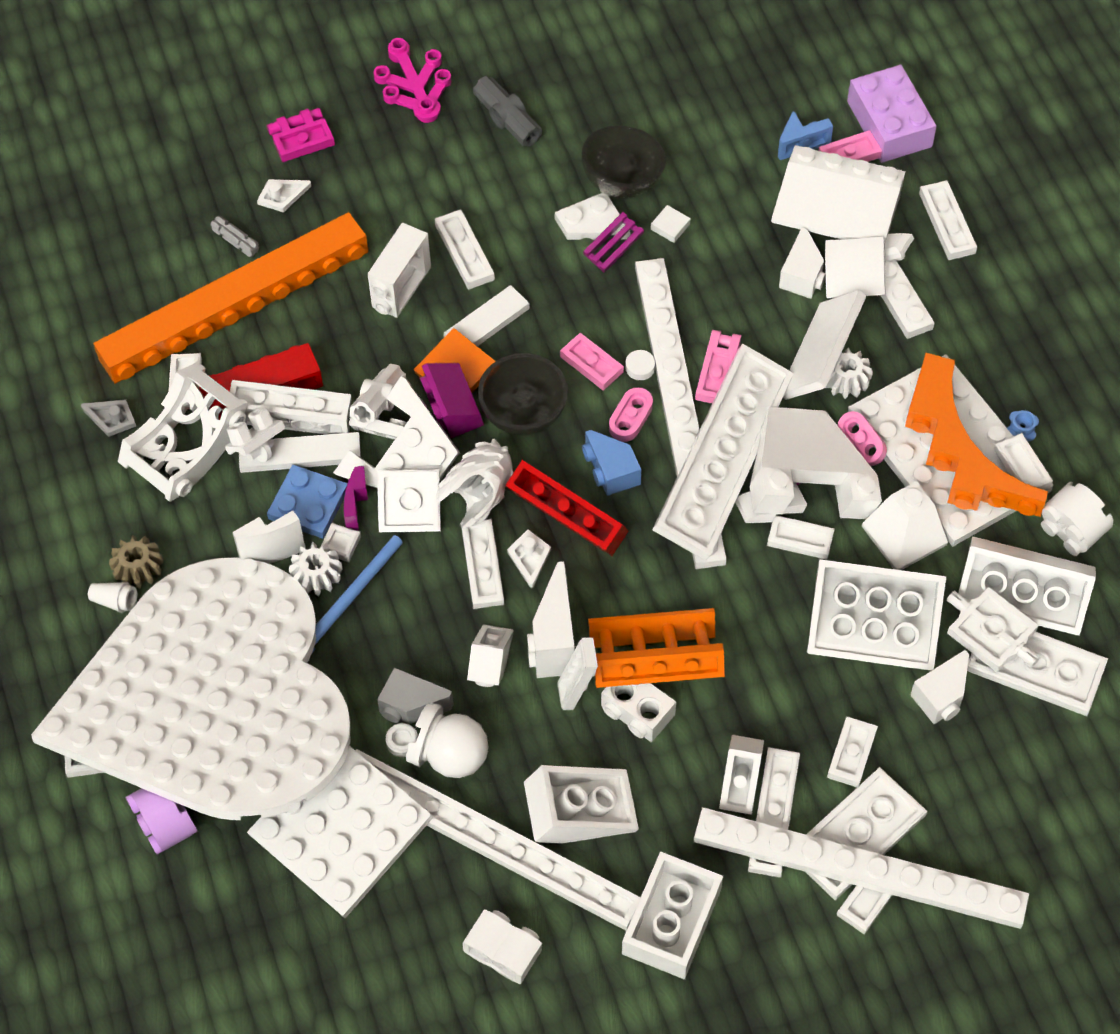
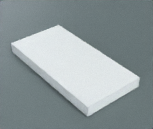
[783,289,866,400]
[967,632,1108,716]
[806,767,928,901]

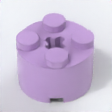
[125,788,198,855]

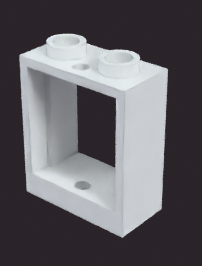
[368,223,431,318]

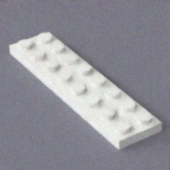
[652,344,794,560]

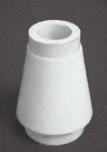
[88,582,137,613]

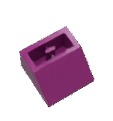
[420,363,484,438]

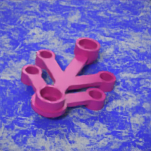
[374,38,451,123]

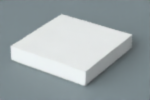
[378,469,441,532]

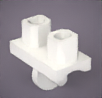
[225,408,285,462]

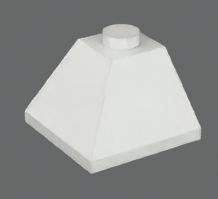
[862,481,948,570]

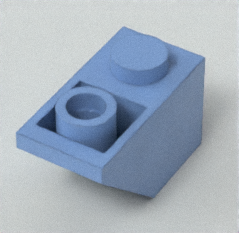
[582,430,641,496]

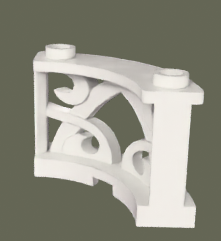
[118,362,248,502]

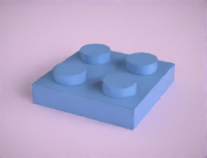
[267,465,348,539]

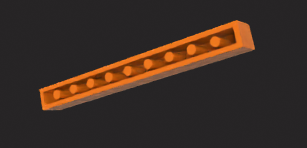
[93,212,368,384]

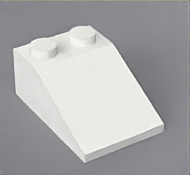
[527,561,574,678]
[524,765,639,843]

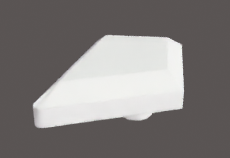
[257,179,311,212]
[885,233,914,262]
[507,530,551,588]

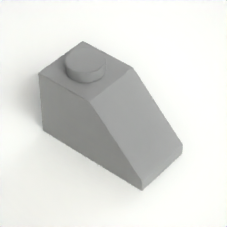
[377,668,454,725]

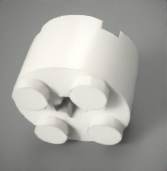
[1041,482,1113,556]

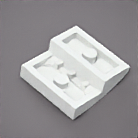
[825,237,886,298]
[232,510,306,564]

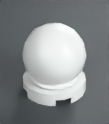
[406,703,489,778]

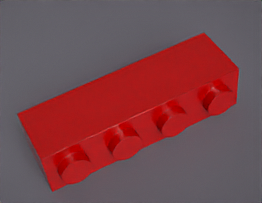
[199,343,323,420]
[505,460,629,556]

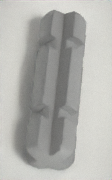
[211,216,259,257]

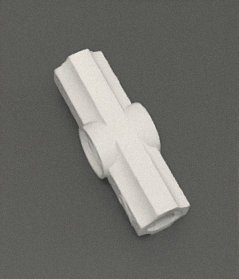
[350,364,406,427]

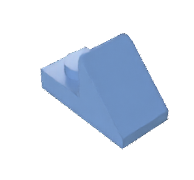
[778,111,833,160]

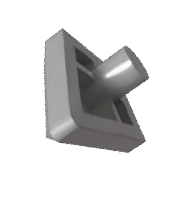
[81,400,136,437]

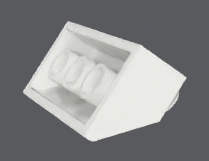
[958,536,1096,636]

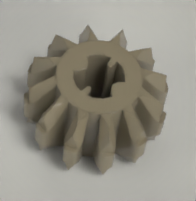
[109,535,163,589]

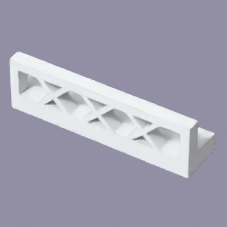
[230,380,352,434]

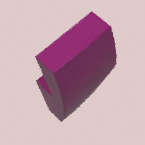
[344,466,368,531]

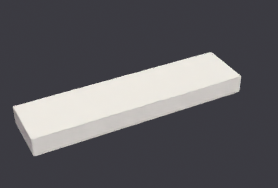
[239,432,361,473]
[748,747,800,878]

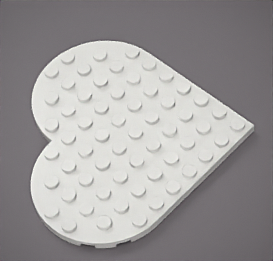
[31,558,350,820]

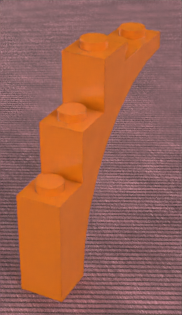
[905,353,1048,517]

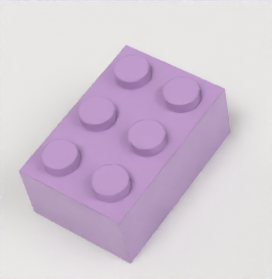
[847,65,936,163]

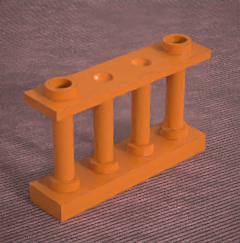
[588,608,725,688]

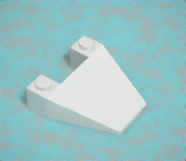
[750,407,882,519]

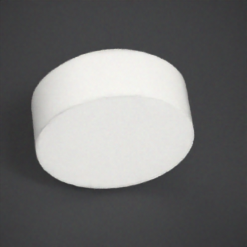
[625,350,655,380]
[386,723,418,757]

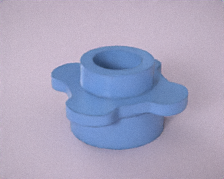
[1007,410,1039,441]

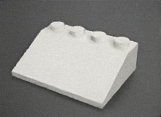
[771,145,906,244]
[807,559,946,671]

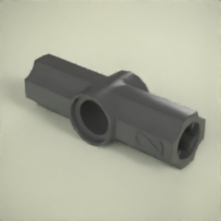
[473,76,542,147]

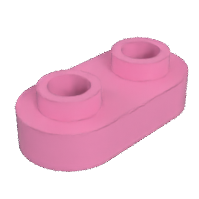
[609,388,653,442]
[838,411,887,466]

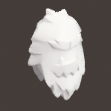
[436,439,514,529]

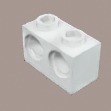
[601,683,676,742]

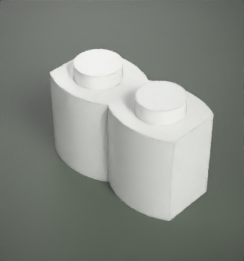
[463,910,542,984]

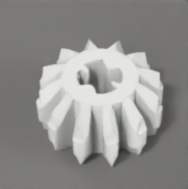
[826,347,873,399]
[289,542,343,597]

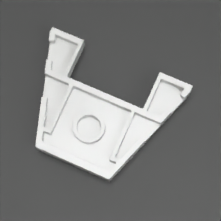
[333,376,460,488]

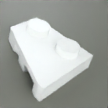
[555,192,630,240]

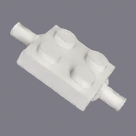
[946,587,1040,672]

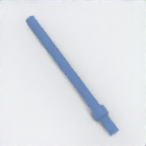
[312,535,403,653]

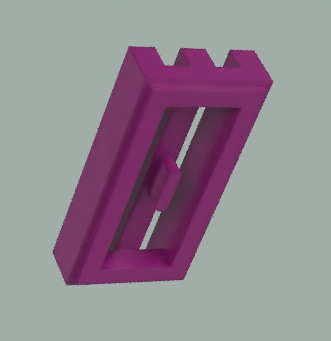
[583,212,644,273]

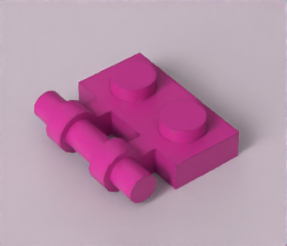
[267,108,335,162]

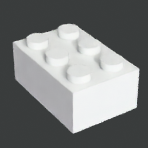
[622,851,723,979]

